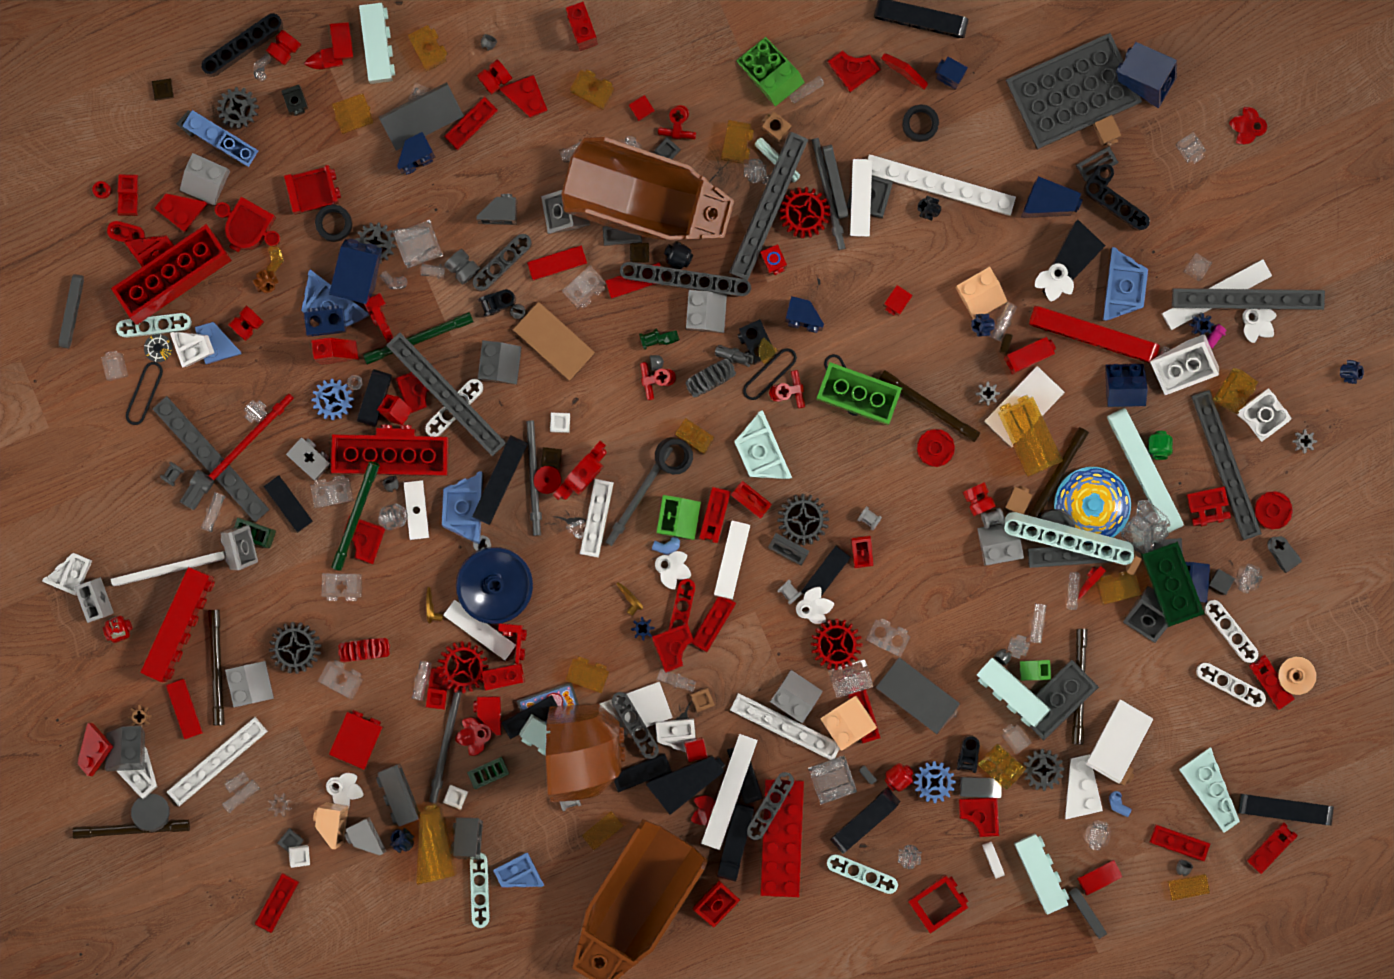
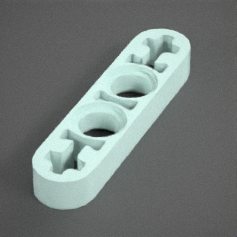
[116,313,192,338]
[470,852,490,928]
[827,854,898,894]

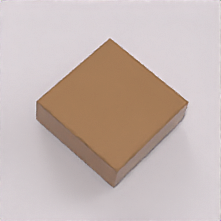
[1126,550,1142,575]
[690,688,715,713]

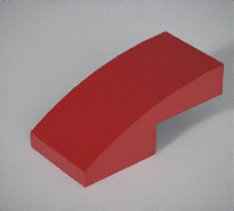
[329,22,353,60]
[117,174,138,216]
[426,667,451,710]
[1077,860,1123,896]

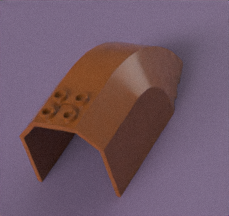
[561,137,734,240]
[546,704,625,802]
[572,819,708,979]

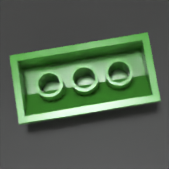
[816,362,902,425]

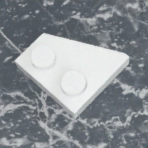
[170,332,214,368]
[42,553,92,596]
[655,718,695,752]
[117,747,158,800]

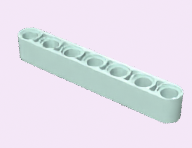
[1107,408,1184,534]
[1004,512,1134,565]

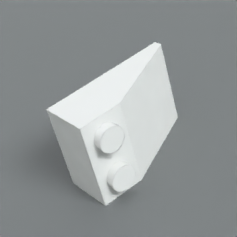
[1150,334,1219,395]

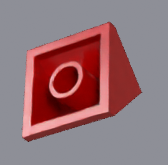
[692,879,740,928]

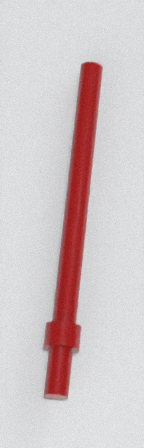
[208,393,294,481]

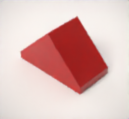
[850,536,873,568]

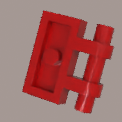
[1186,486,1231,527]

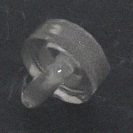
[566,519,586,539]

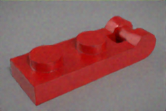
[699,487,731,544]
[1248,655,1295,710]
[1246,822,1298,874]

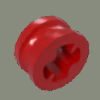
[92,181,111,199]

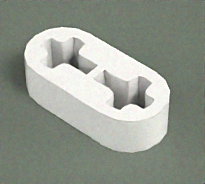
[982,842,1005,879]

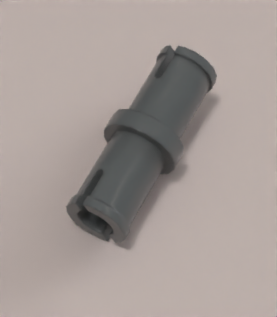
[715,345,753,367]

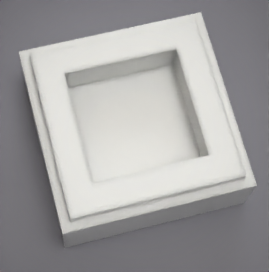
[550,413,570,433]
[443,785,468,810]
[288,845,310,868]

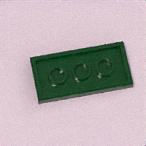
[1141,542,1205,627]

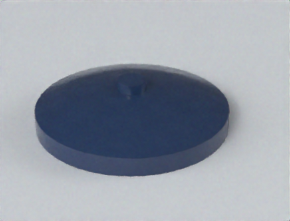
[456,547,533,624]

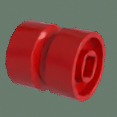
[265,30,301,66]
[476,59,513,95]
[228,305,264,341]
[962,482,996,517]

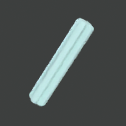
[754,138,800,182]

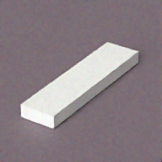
[850,159,872,237]
[580,479,614,558]
[714,521,750,600]
[444,600,516,661]

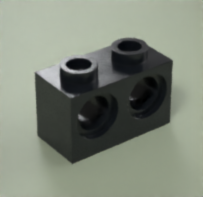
[737,319,776,365]

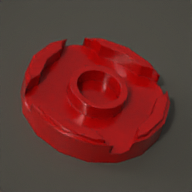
[916,429,955,467]
[1254,491,1293,530]

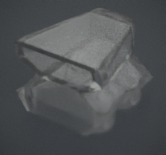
[393,220,443,268]
[1121,500,1170,554]
[808,755,857,804]

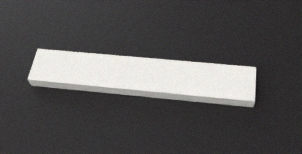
[1162,260,1272,330]
[111,551,226,586]
[730,693,840,761]
[167,717,268,806]
[701,734,758,850]

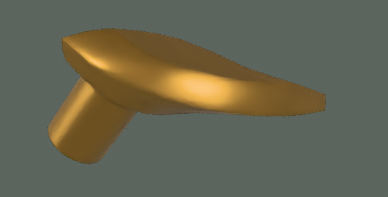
[616,582,643,616]
[426,587,443,624]

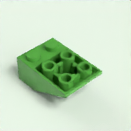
[736,37,805,107]

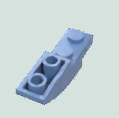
[182,110,258,167]

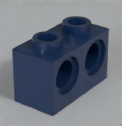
[935,56,968,90]
[304,305,347,337]

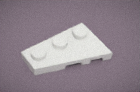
[1065,754,1103,819]

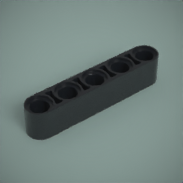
[874,0,969,38]
[201,13,283,77]
[472,435,528,525]
[1238,794,1334,826]

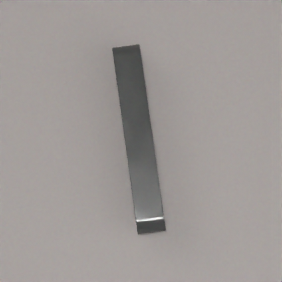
[620,262,751,296]

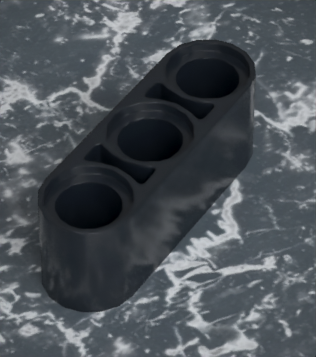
[357,369,392,427]

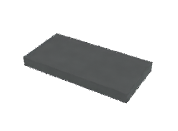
[379,82,464,151]
[876,657,960,734]
[1017,660,1099,741]

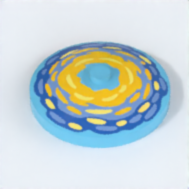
[1054,467,1131,544]

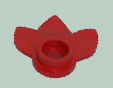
[1229,107,1268,145]
[455,717,492,756]
[691,795,716,828]

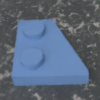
[195,322,242,365]
[493,852,544,887]

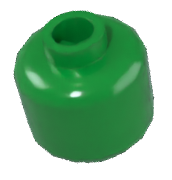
[1148,431,1173,460]

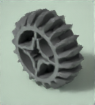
[685,359,736,397]
[777,494,829,546]
[269,622,321,674]

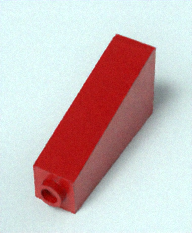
[311,338,359,365]

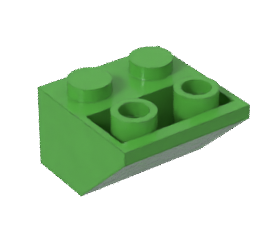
[657,495,701,540]

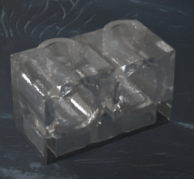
[865,618,911,657]

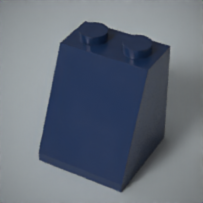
[1116,42,1177,108]
[1021,176,1083,218]
[329,239,382,304]

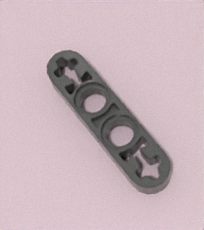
[822,144,848,219]
[473,234,532,292]
[59,274,84,349]
[612,692,659,759]
[747,772,794,840]

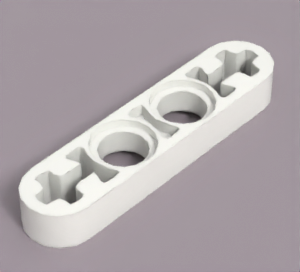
[425,379,483,437]
[1204,600,1258,663]
[1196,663,1266,707]

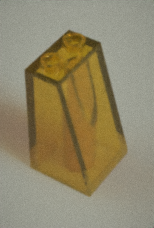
[997,395,1063,477]
[416,803,458,885]

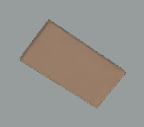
[513,301,595,381]

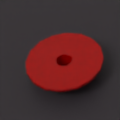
[533,466,561,494]

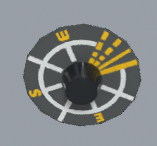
[144,334,172,362]

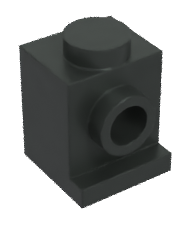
[281,84,309,116]

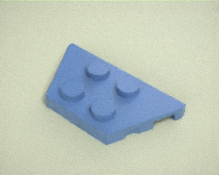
[1103,247,1148,321]
[301,270,370,327]
[442,471,483,544]

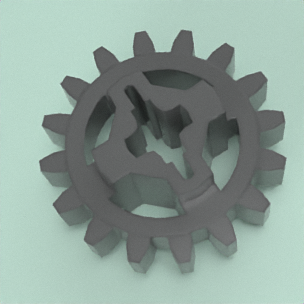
[217,87,259,129]
[355,222,397,264]
[1022,749,1064,791]

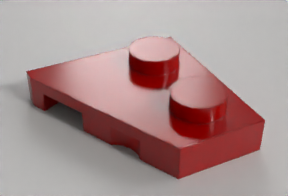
[500,75,548,118]
[155,193,208,232]
[125,235,174,267]
[370,305,394,343]
[77,723,113,777]

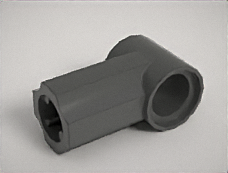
[180,469,215,510]

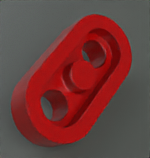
[107,221,146,243]

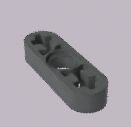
[1068,887,1107,939]

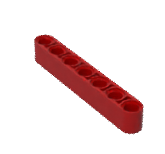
[1029,306,1160,363]

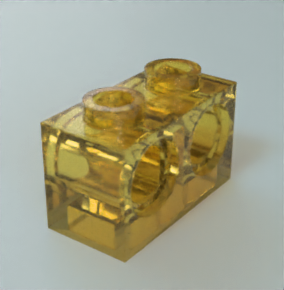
[978,744,1026,790]

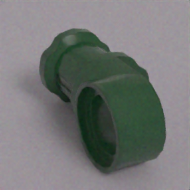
[639,328,680,350]

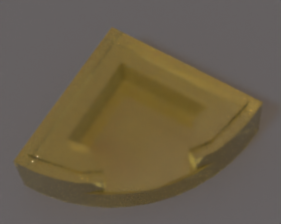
[759,338,778,365]

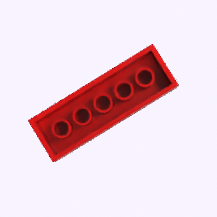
[111,224,232,325]
[331,434,449,476]
[140,567,215,682]
[760,779,804,898]

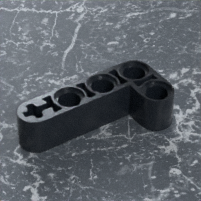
[1084,164,1150,230]
[830,787,901,854]
[717,803,754,882]

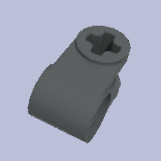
[1267,536,1302,573]

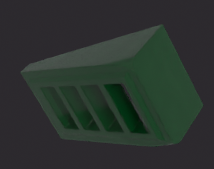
[234,517,276,548]
[467,757,510,790]

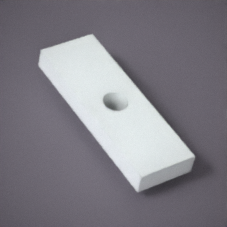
[404,480,429,540]

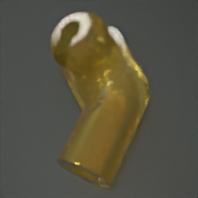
[266,246,284,274]

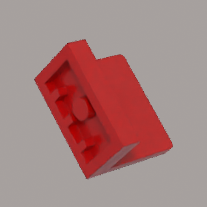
[498,623,527,664]

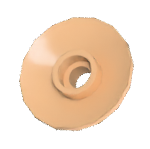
[1278,657,1316,695]

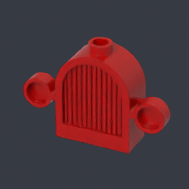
[215,196,281,253]
[553,440,607,500]

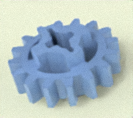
[312,379,354,421]
[913,761,956,803]

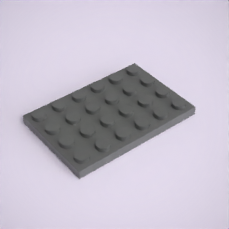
[1006,33,1142,150]

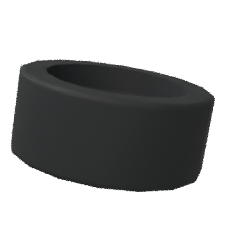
[902,104,939,142]
[315,204,352,242]
[655,437,693,475]

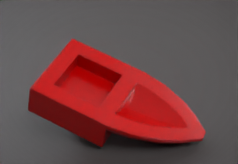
[304,47,344,70]
[1078,566,1106,600]

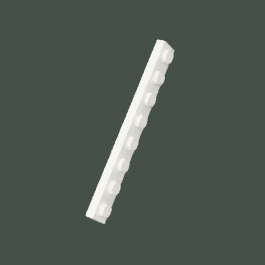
[868,154,1016,216]

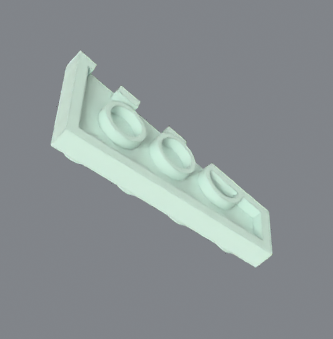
[1179,747,1240,833]

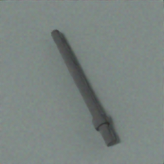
[811,138,846,250]
[526,421,542,536]
[606,447,673,546]
[429,690,462,803]

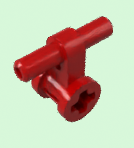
[658,105,696,140]
[640,362,676,401]
[769,370,805,408]

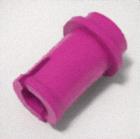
[1207,324,1227,349]

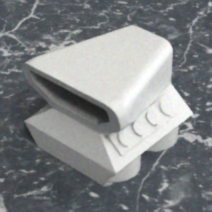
[1236,388,1292,442]

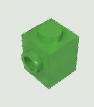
[1020,660,1051,681]

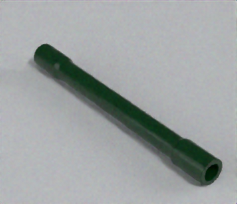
[363,312,474,365]
[331,461,380,571]

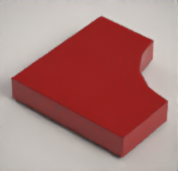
[827,51,881,93]
[881,53,928,90]
[395,372,429,414]
[343,516,386,564]
[652,623,694,673]
[959,798,999,837]

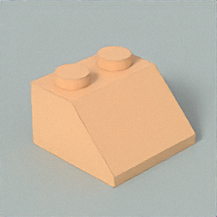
[955,267,1007,320]
[820,696,877,751]
[313,802,349,849]

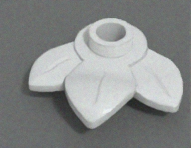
[1035,263,1074,302]
[1242,309,1277,343]
[655,551,691,589]
[796,587,834,624]
[326,773,364,809]

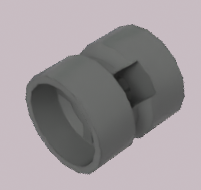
[444,249,480,285]

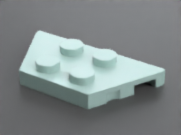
[735,410,792,479]

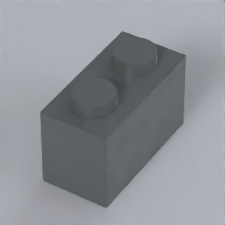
[451,818,483,860]

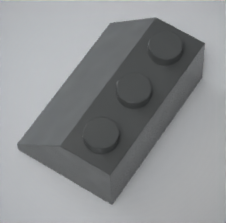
[376,764,421,826]

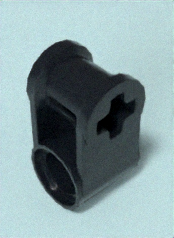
[478,289,516,317]
[957,735,980,773]

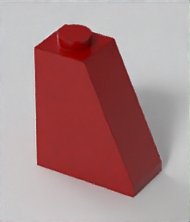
[1004,337,1056,375]

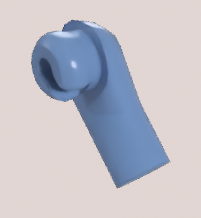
[652,537,680,555]
[1109,791,1132,817]

